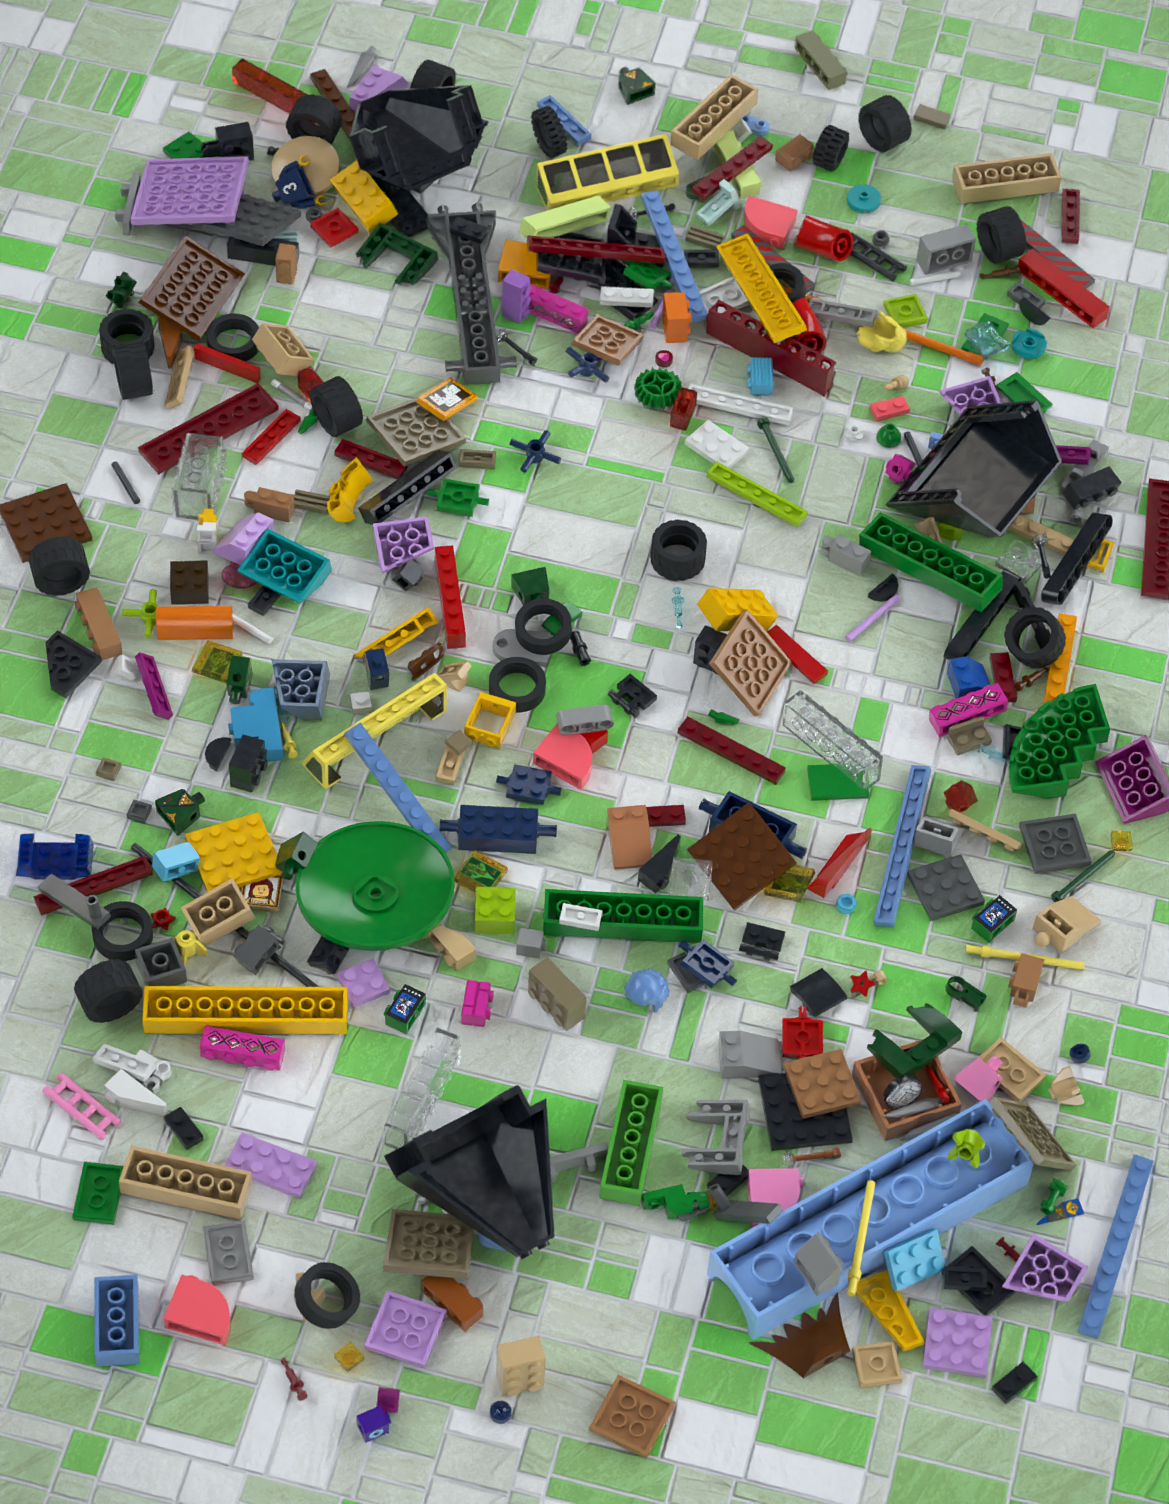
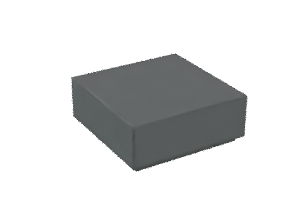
[126,800,152,824]

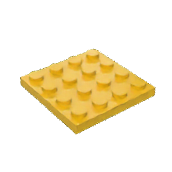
[185,812,282,892]

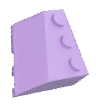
[350,65,411,114]
[939,376,1001,415]
[373,516,434,573]
[1002,1234,1088,1303]

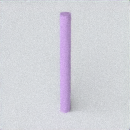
[650,275,675,328]
[845,594,900,642]

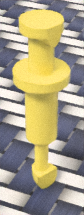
[279,722,298,759]

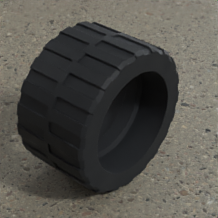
[410,59,456,89]
[285,94,343,145]
[858,95,912,152]
[977,206,1027,264]
[99,309,155,364]
[113,342,153,400]
[310,376,363,437]
[650,519,707,581]
[28,536,90,596]
[1004,606,1066,668]
[74,959,143,1023]

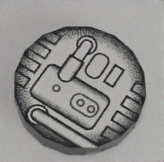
[883,1075,923,1110]

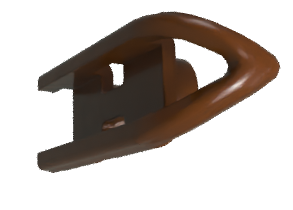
[407,642,444,681]

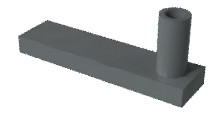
[38,874,111,930]
[708,1184,783,1224]

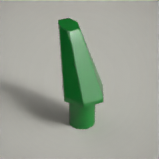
[297,409,318,434]
[708,709,740,724]

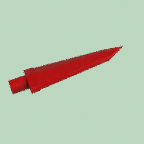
[924,1064,950,1104]

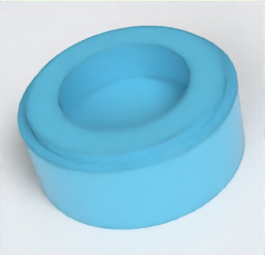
[836,894,856,914]

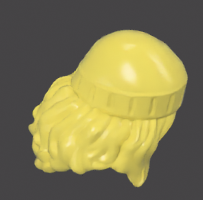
[857,311,907,353]

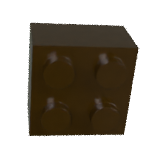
[170,560,209,605]

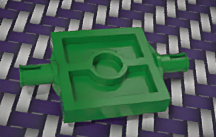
[621,260,674,290]
[427,478,489,517]

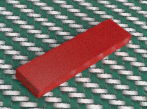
[194,343,261,383]
[242,409,301,465]
[767,625,828,684]

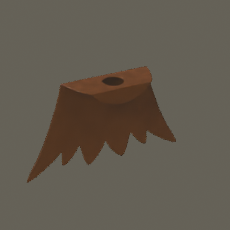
[749,1293,851,1378]

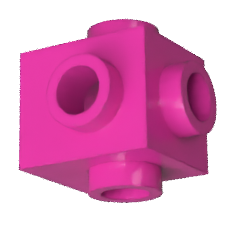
[885,454,916,483]

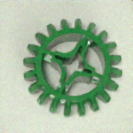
[634,367,682,411]

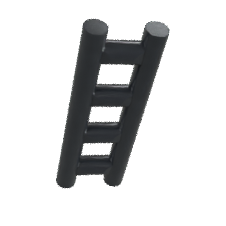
[850,232,907,282]

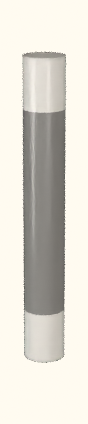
[271,379,313,411]

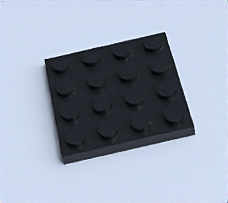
[536,232,606,285]
[758,1073,853,1151]

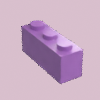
[502,269,531,324]

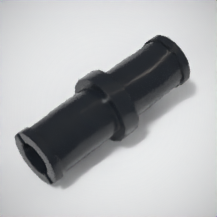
[570,631,591,666]

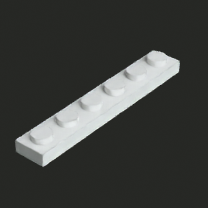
[685,384,794,426]

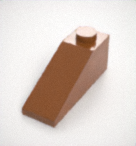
[158,317,183,369]

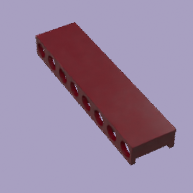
[706,300,837,397]

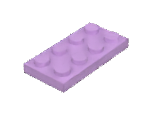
[224,1133,317,1199]

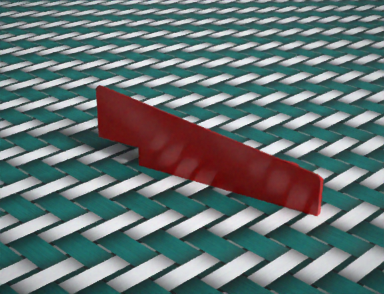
[807,828,872,898]

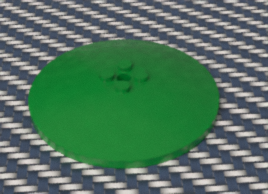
[296,821,455,951]

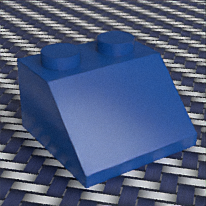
[947,656,990,699]

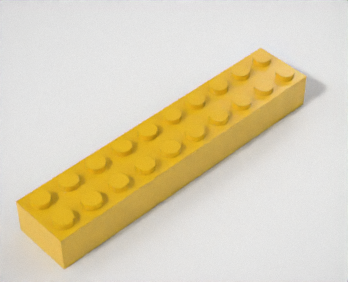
[142,986,348,1034]

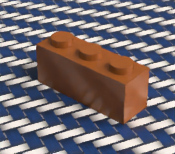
[421,1276,483,1332]

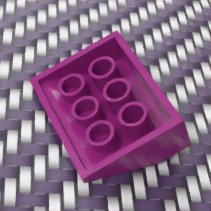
[1095,735,1169,824]

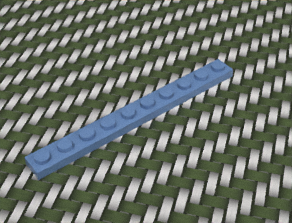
[641,190,708,322]
[873,765,931,927]
[1078,1154,1154,1339]

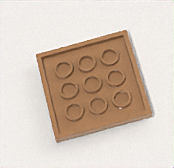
[709,610,792,717]

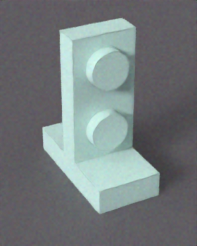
[696,179,741,226]

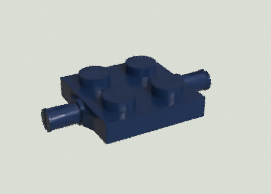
[496,764,562,805]
[678,939,737,989]

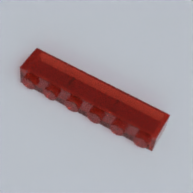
[232,58,316,124]

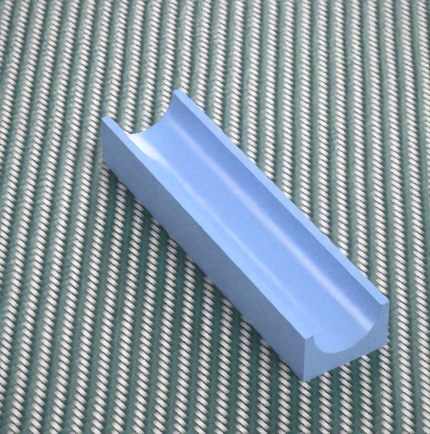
[707,1099,1034,1340]

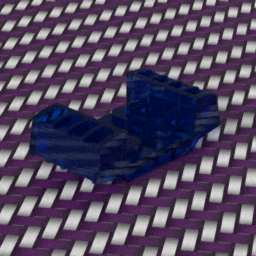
[16,833,94,880]

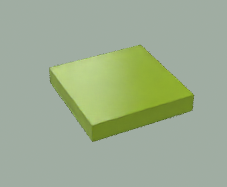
[883,294,928,328]

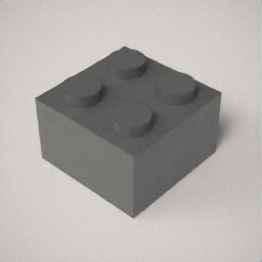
[135,938,187,986]

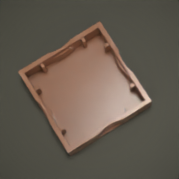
[852,1039,962,1141]

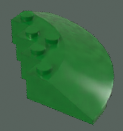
[1009,684,1110,799]

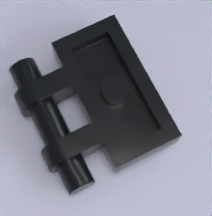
[608,674,657,718]
[739,922,785,961]

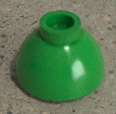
[876,423,901,448]

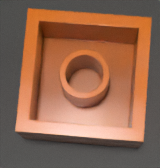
[662,292,691,343]

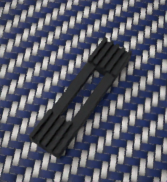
[1013,581,1051,649]

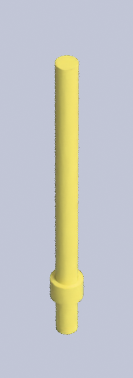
[965,945,1085,970]
[847,1181,876,1296]

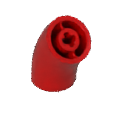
[794,215,853,261]
[790,297,826,358]

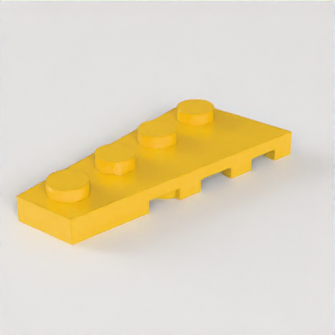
[855,1270,924,1352]

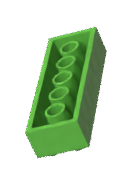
[599,1080,664,1206]

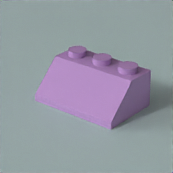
[213,512,274,565]

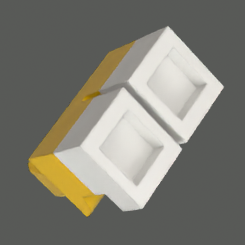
[197,509,218,554]

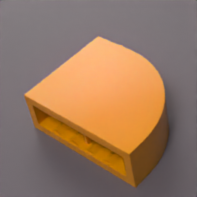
[498,240,551,289]

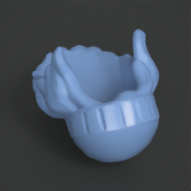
[624,968,669,1013]

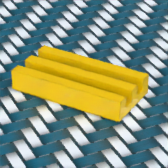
[1086,539,1114,572]

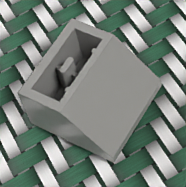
[914,817,965,857]
[794,1232,842,1296]

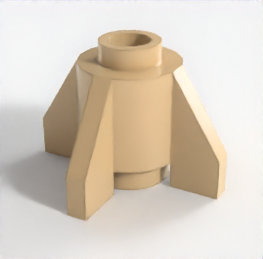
[1049,1066,1085,1106]

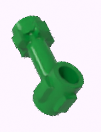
[1040,1178,1069,1215]

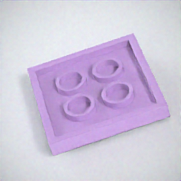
[364,1290,447,1369]
[922,1307,992,1378]

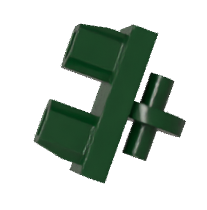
[106,272,137,308]

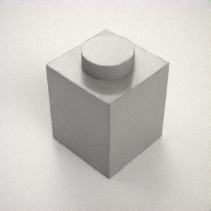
[516,928,547,959]

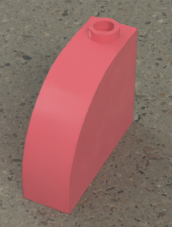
[744,195,798,250]
[533,723,592,790]
[164,1274,231,1346]

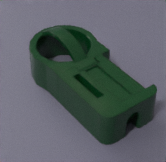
[945,976,987,1012]

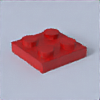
[310,208,359,248]

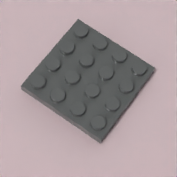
[204,194,301,246]

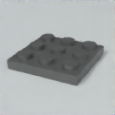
[1019,813,1092,874]
[907,854,985,921]

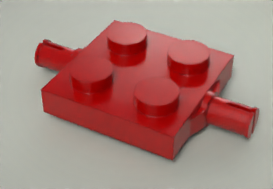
[782,1006,823,1059]

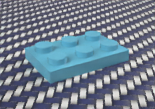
[883,1229,946,1291]

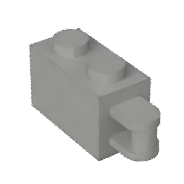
[821,535,871,576]

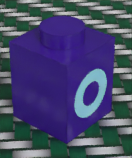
[356,1406,391,1443]

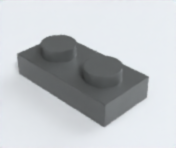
[1007,282,1045,309]

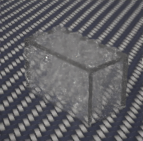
[171,433,227,520]

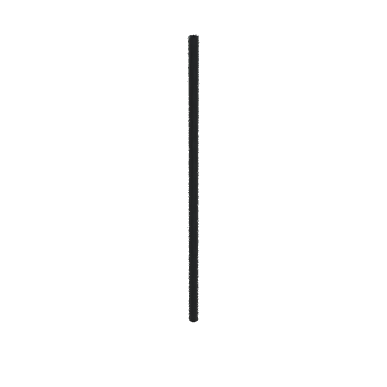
[131,843,319,987]

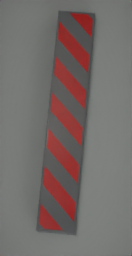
[1022,221,1095,289]
[731,225,815,293]

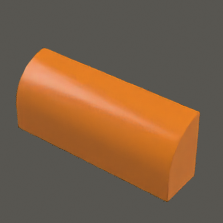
[156,606,233,640]

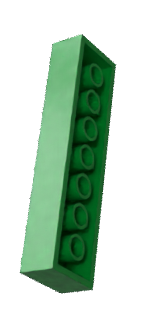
[859,512,1003,612]
[543,889,704,943]

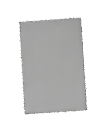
[203,1220,254,1286]

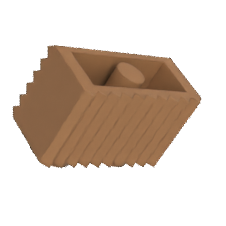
[775,134,814,171]
[275,244,297,285]

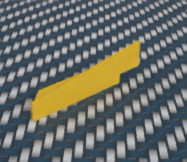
[353,607,438,659]

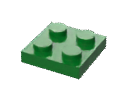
[163,131,204,159]

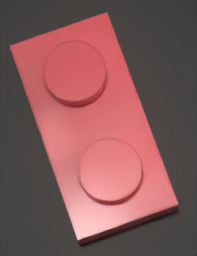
[870,396,910,422]

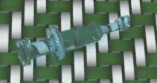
[672,587,684,628]
[274,687,291,724]
[977,743,1010,763]

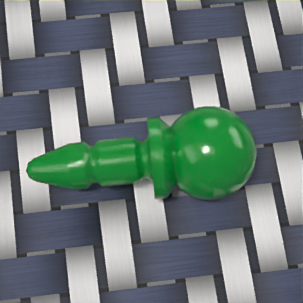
[624,312,654,331]

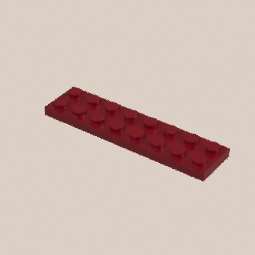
[138,383,279,475]
[1141,478,1169,600]

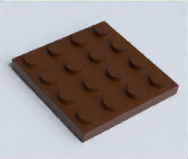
[0,483,93,563]
[687,803,797,911]

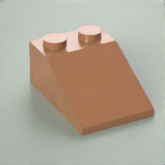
[606,805,652,869]

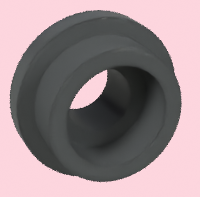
[306,207,323,222]
[872,230,890,247]

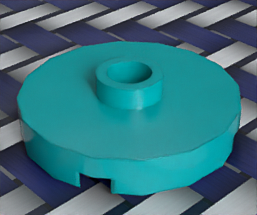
[847,184,881,213]
[1011,329,1047,359]

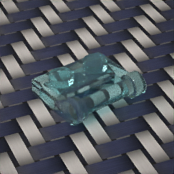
[964,321,1010,358]

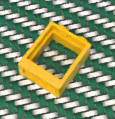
[464,692,516,748]

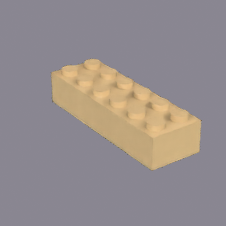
[670,74,759,160]
[952,153,1062,204]
[119,1145,253,1220]

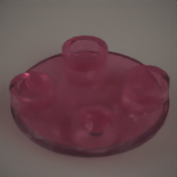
[221,561,257,589]

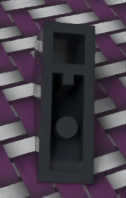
[638,834,681,894]

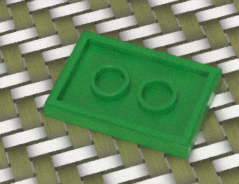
[807,763,869,801]
[72,1161,124,1225]

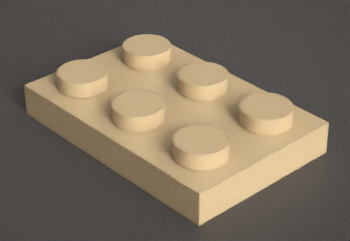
[979,1037,1046,1102]

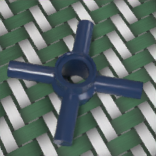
[565,347,610,383]
[510,430,561,473]

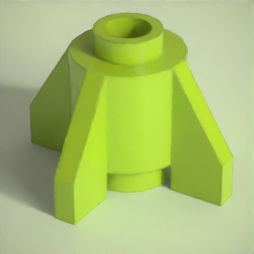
[947,1129,986,1169]

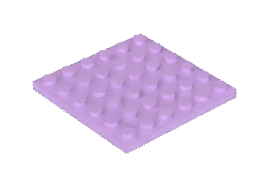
[130,157,249,226]

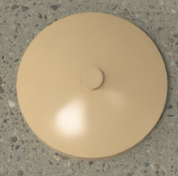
[271,136,340,197]

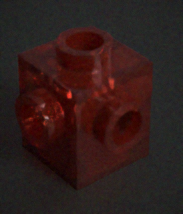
[944,780,978,813]

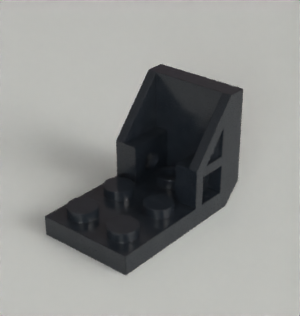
[607,204,666,268]

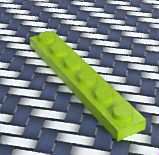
[706,462,808,528]

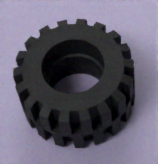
[813,124,849,172]

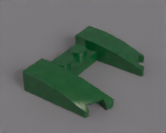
[356,223,438,285]
[867,1003,963,1079]

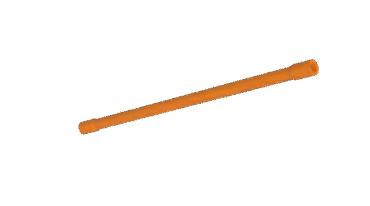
[780,284,984,367]

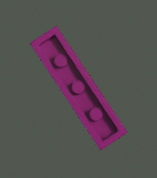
[135,652,173,720]

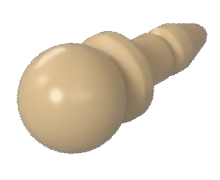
[884,375,909,390]

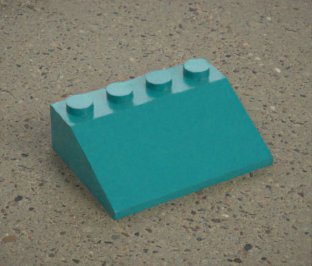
[237,528,332,604]

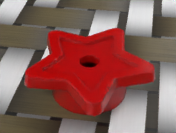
[150,908,176,931]
[850,971,875,997]

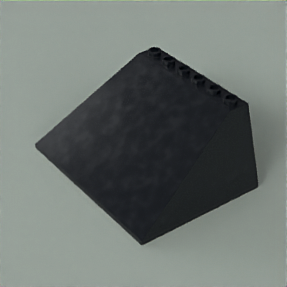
[886,400,1062,537]

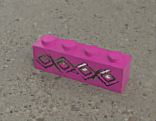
[529,284,589,334]
[929,683,1008,737]
[199,1026,285,1070]

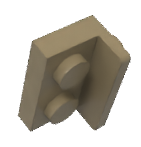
[947,716,992,755]

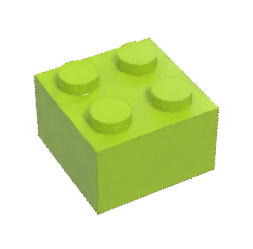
[475,887,516,934]

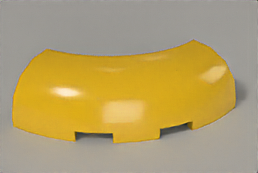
[327,457,373,523]

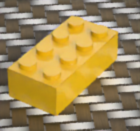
[329,160,398,234]
[697,588,778,632]

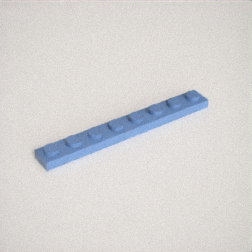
[344,722,452,853]

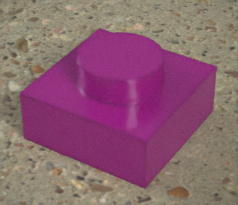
[377,1387,400,1413]

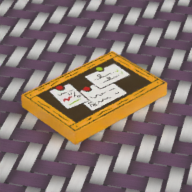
[416,377,478,421]

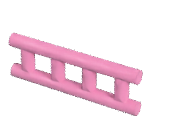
[42,1072,121,1140]

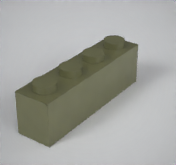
[795,30,847,90]

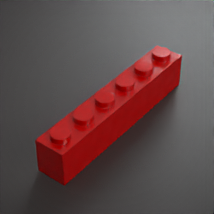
[1018,249,1110,329]
[435,545,466,649]

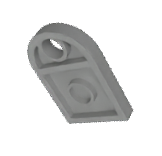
[493,629,551,667]

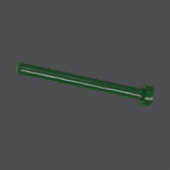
[757,418,794,483]
[1051,850,1115,902]

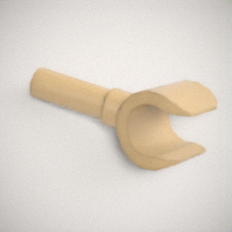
[860,970,887,985]

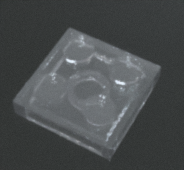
[995,539,1047,584]
[669,858,713,901]

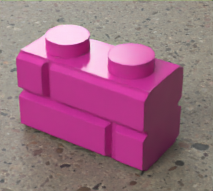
[461,980,494,1027]

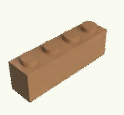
[74,587,122,660]

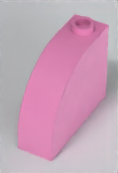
[747,1168,803,1229]

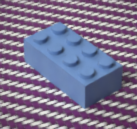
[94,1275,140,1366]

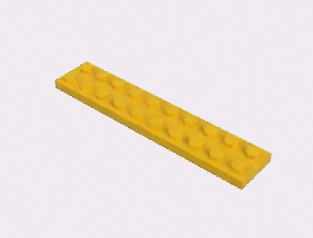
[716,233,807,343]

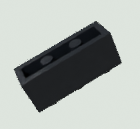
[1062,466,1122,510]

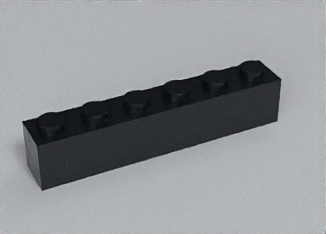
[358,450,458,525]

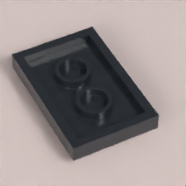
[941,1246,1016,1316]

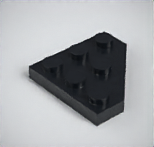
[45,630,102,698]

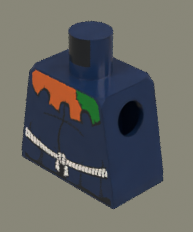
[362,648,389,690]

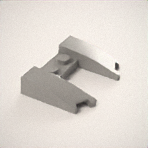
[681,1100,750,1175]

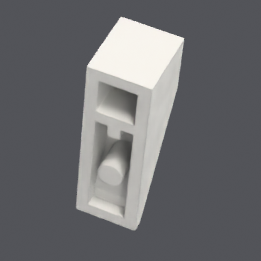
[104,1069,168,1116]

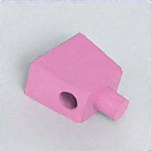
[954,1055,1003,1102]

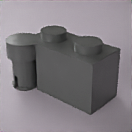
[233,925,285,975]

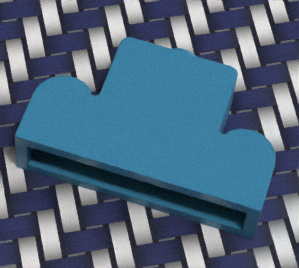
[228,687,283,762]

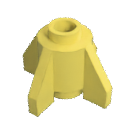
[174,930,207,966]

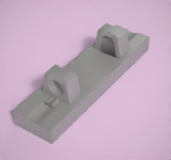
[115,173,141,235]
[809,298,878,328]
[1060,439,1109,492]
[550,1142,608,1182]

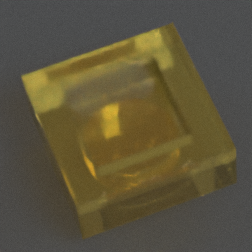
[1110,831,1133,851]
[334,1341,364,1373]

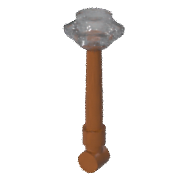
[781,1147,841,1168]

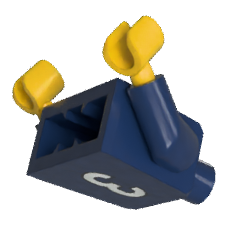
[272,155,326,209]

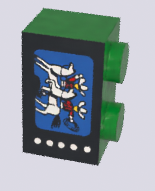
[971,895,1018,943]
[384,984,426,1035]

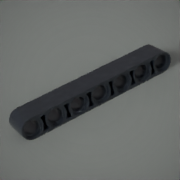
[1041,512,1113,605]
[943,569,1022,659]

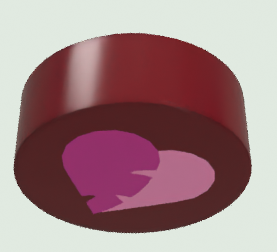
[655,350,673,367]

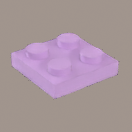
[337,958,390,1008]

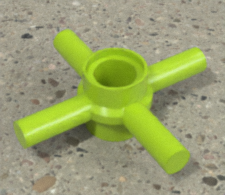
[122,589,158,638]

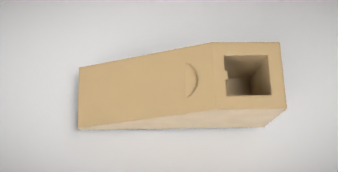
[424,924,476,971]

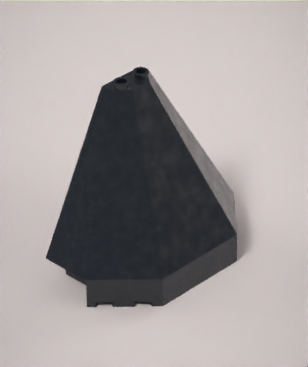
[349,85,489,191]
[384,1085,555,1259]

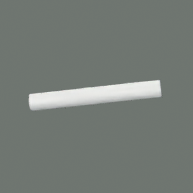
[909,270,960,286]
[233,614,273,644]

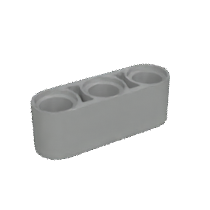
[556,704,614,735]

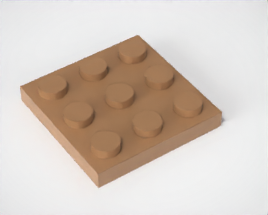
[572,314,644,366]
[783,1049,861,1119]
[589,1375,676,1459]

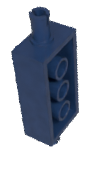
[699,791,807,859]
[439,805,557,854]

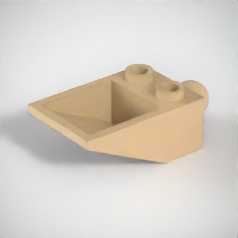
[1032,896,1101,953]

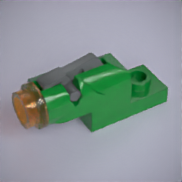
[641,1184,717,1221]

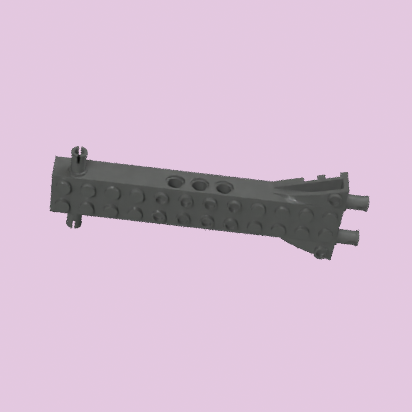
[427,203,517,385]

